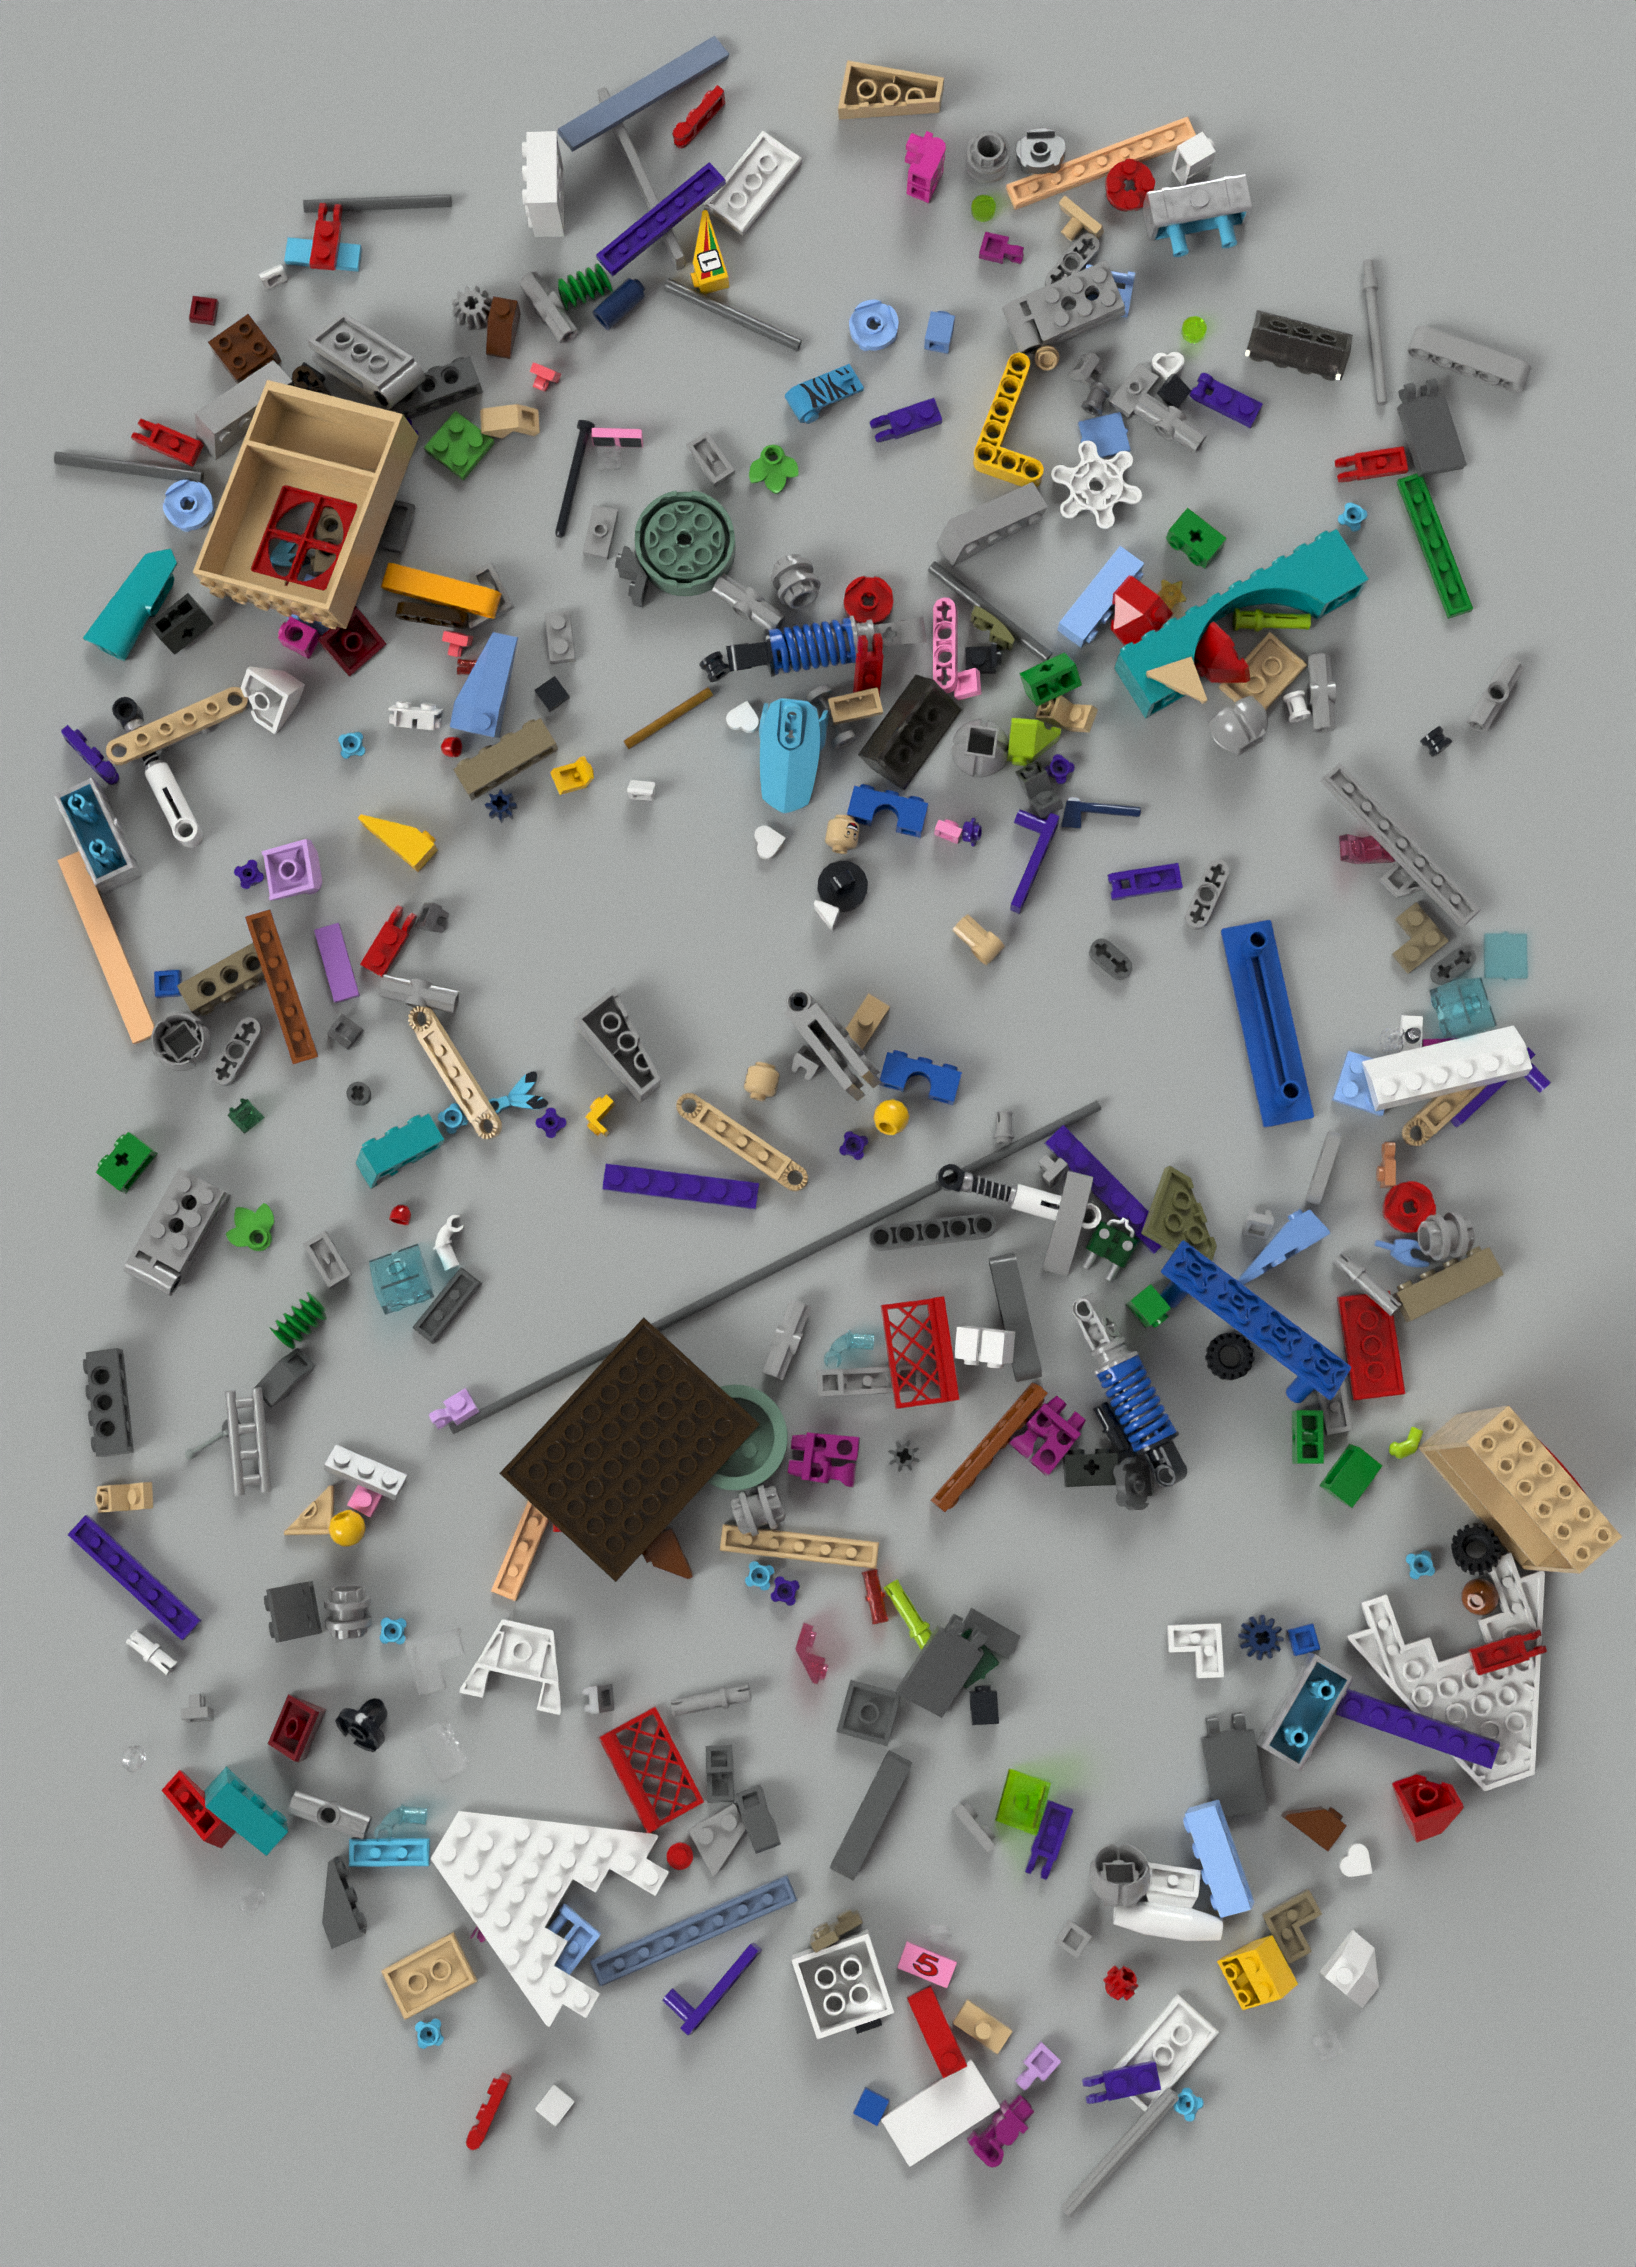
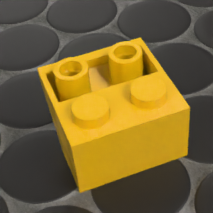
[1217,1935,1298,2010]

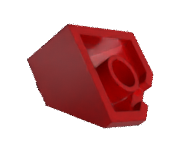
[1111,575,1174,646]
[1194,622,1251,683]
[1392,1774,1464,1843]

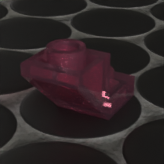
[1339,834,1395,864]
[795,1622,829,1684]

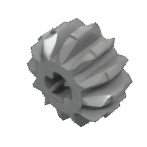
[452,285,492,330]

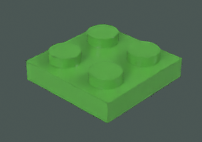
[424,410,495,481]

